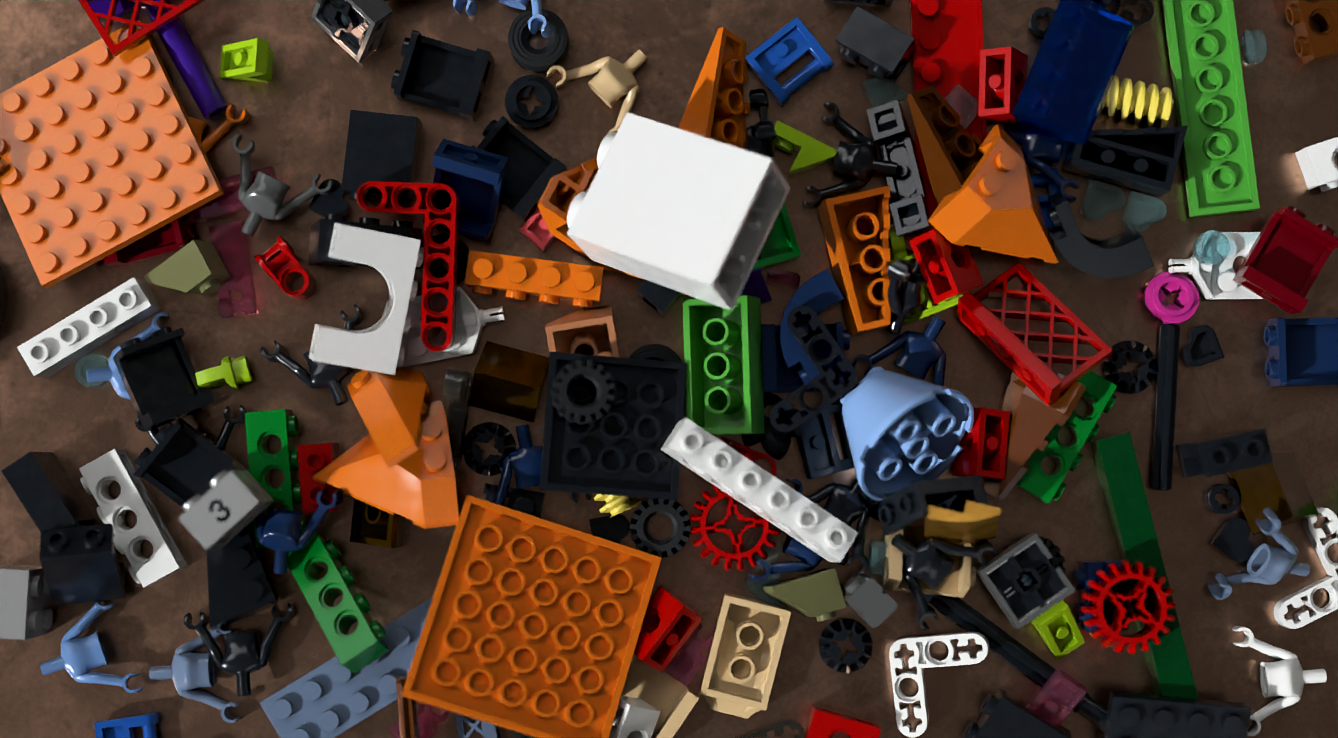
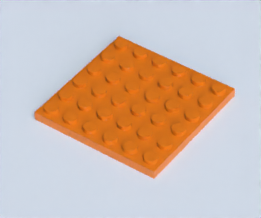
[0,18,224,288]
[401,495,662,738]

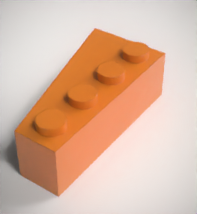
[818,185,890,336]

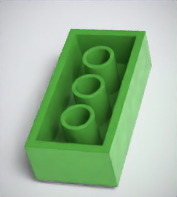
[683,295,764,435]

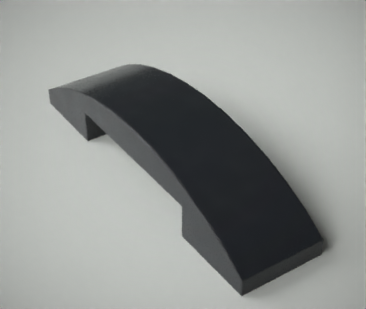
[866,99,931,237]

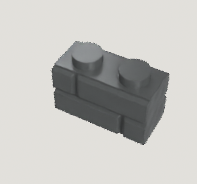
[841,573,898,628]

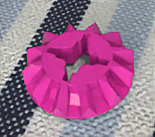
[1144,272,1199,325]

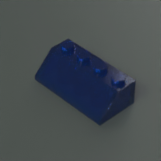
[1012,0,1134,145]

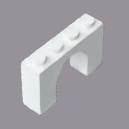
[309,223,424,375]

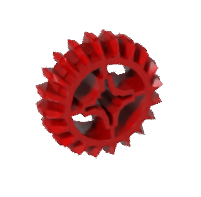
[690,485,780,571]
[1081,560,1177,654]

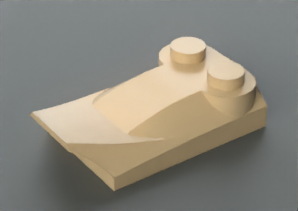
[700,593,791,719]

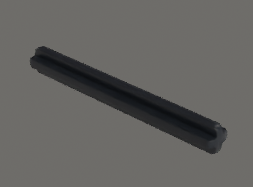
[1151,324,1180,491]

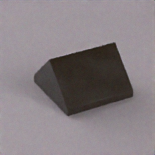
[469,341,549,423]
[1228,452,1319,536]
[350,498,405,548]

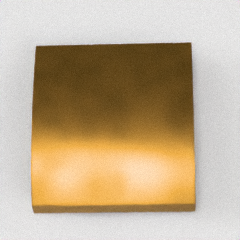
[924,500,1002,544]

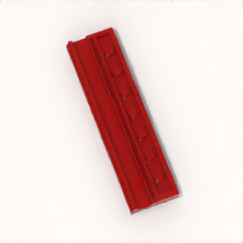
[909,0,987,225]

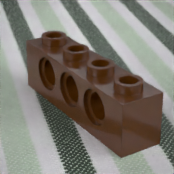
[1285,0,1338,65]

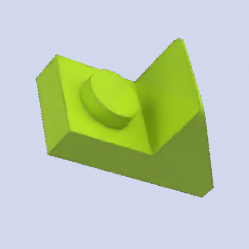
[219,38,274,82]
[774,120,838,176]
[1031,600,1085,661]

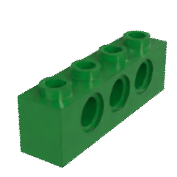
[1015,366,1117,504]
[245,409,306,548]
[288,533,389,674]

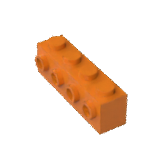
[464,250,605,308]

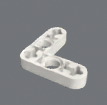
[1273,507,1338,629]
[889,631,989,738]

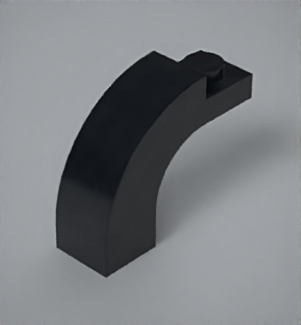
[1046,191,1154,278]

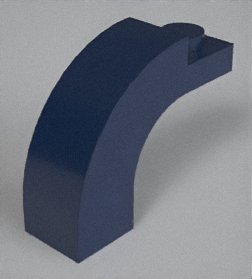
[779,269,844,392]

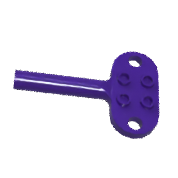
[89,0,228,120]

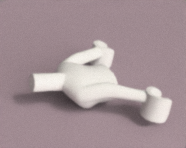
[1232,625,1327,736]

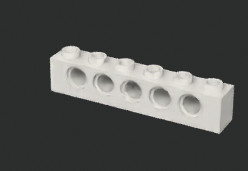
[660,418,858,562]

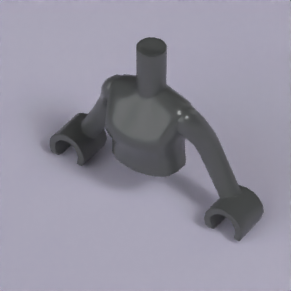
[232,134,334,237]

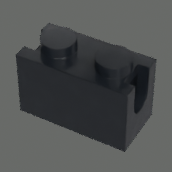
[836,6,916,83]

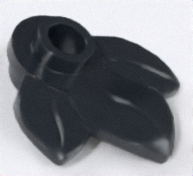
[741,393,799,460]

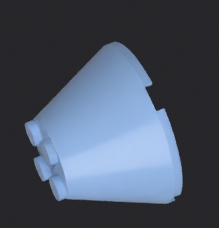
[840,366,974,501]

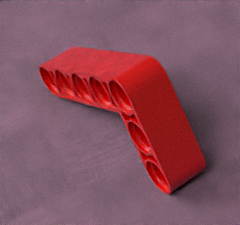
[356,181,460,352]

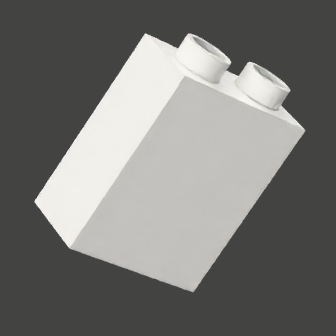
[567,112,791,311]

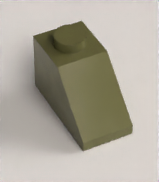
[144,240,230,296]
[763,568,846,621]

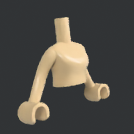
[547,50,648,134]

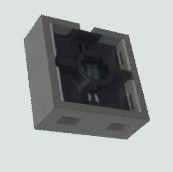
[310,0,393,63]
[976,532,1076,630]

